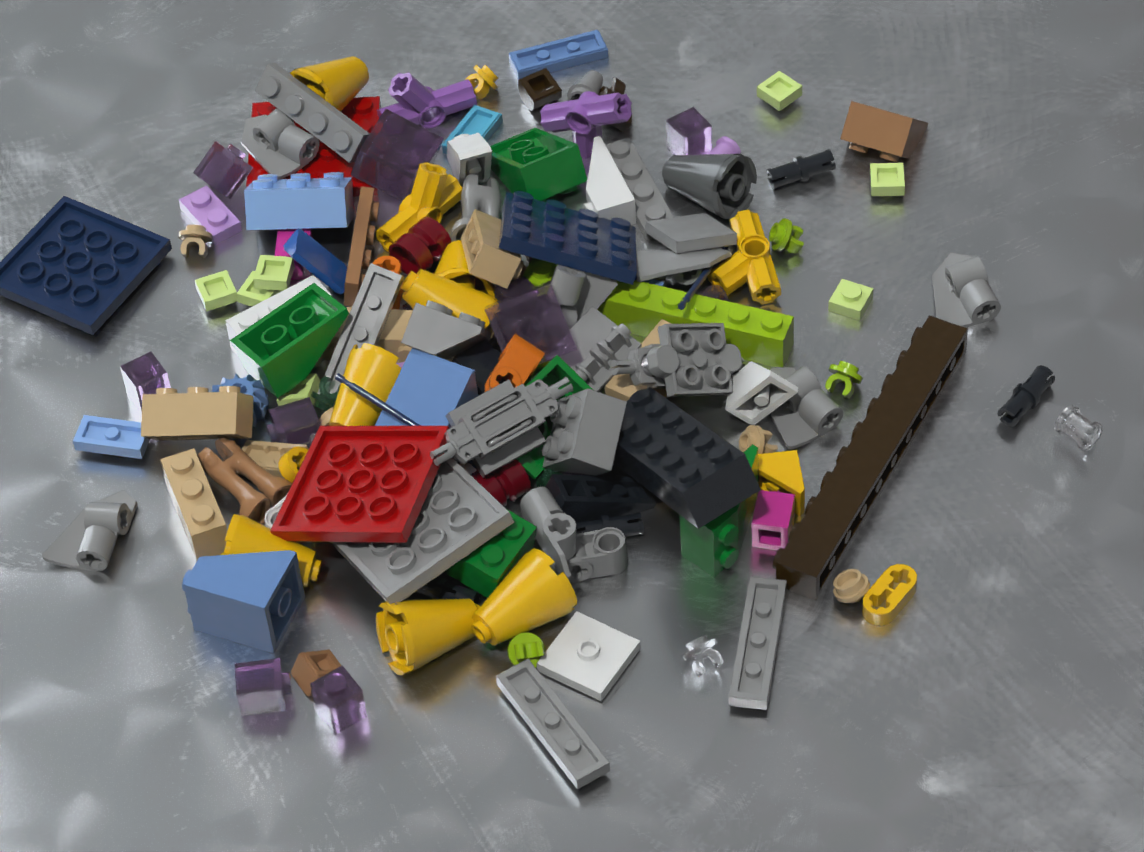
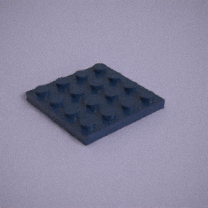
[499,191,637,285]
[0,196,172,335]

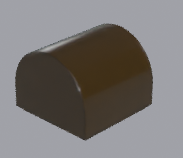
[518,68,562,111]

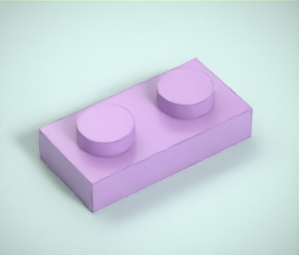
[179,185,242,245]

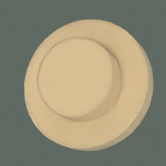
[833,569,870,603]

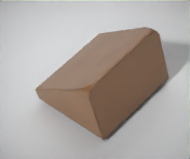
[291,649,348,697]

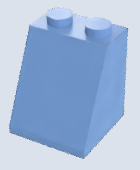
[375,348,478,428]
[182,550,305,653]

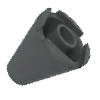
[662,154,757,219]

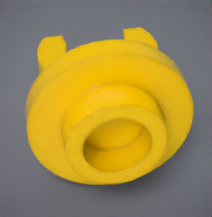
[465,64,498,100]

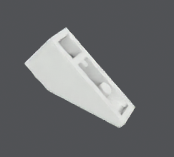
[583,136,636,225]

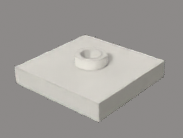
[536,611,641,702]

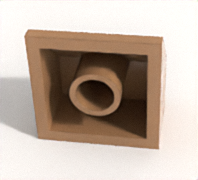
[840,101,928,162]

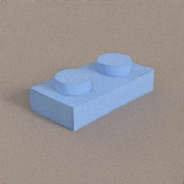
[73,415,150,459]

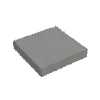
[645,213,737,254]

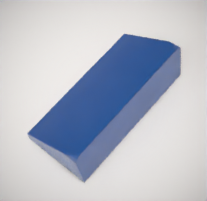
[283,228,347,295]

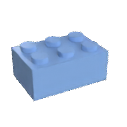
[244,172,354,230]

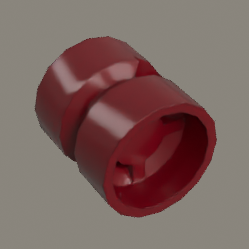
[388,217,452,276]
[470,459,531,508]

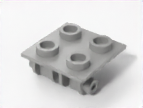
[545,306,642,392]

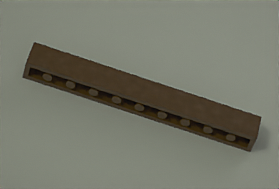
[772,315,968,600]

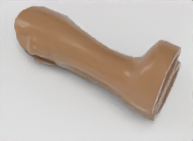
[197,437,292,525]

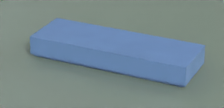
[508,30,609,80]

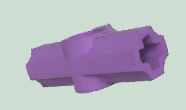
[377,72,477,136]
[540,91,632,159]

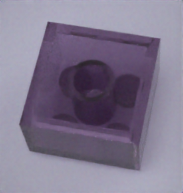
[351,109,444,201]
[485,281,577,365]

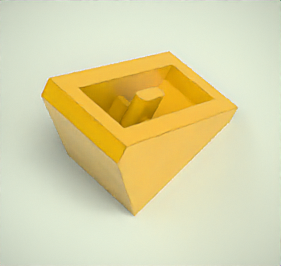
[758,450,805,516]

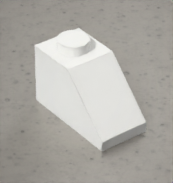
[447,133,492,186]
[725,361,798,425]

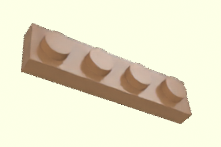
[344,186,379,307]

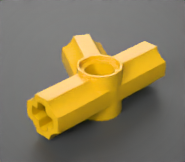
[376,162,462,252]
[708,209,781,305]

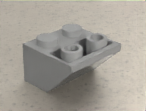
[401,300,492,360]
[542,388,627,476]

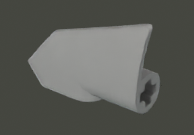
[241,108,319,179]
[636,248,731,285]
[932,252,1001,328]
[525,265,618,345]
[770,366,843,449]
[520,487,576,577]
[42,489,138,571]

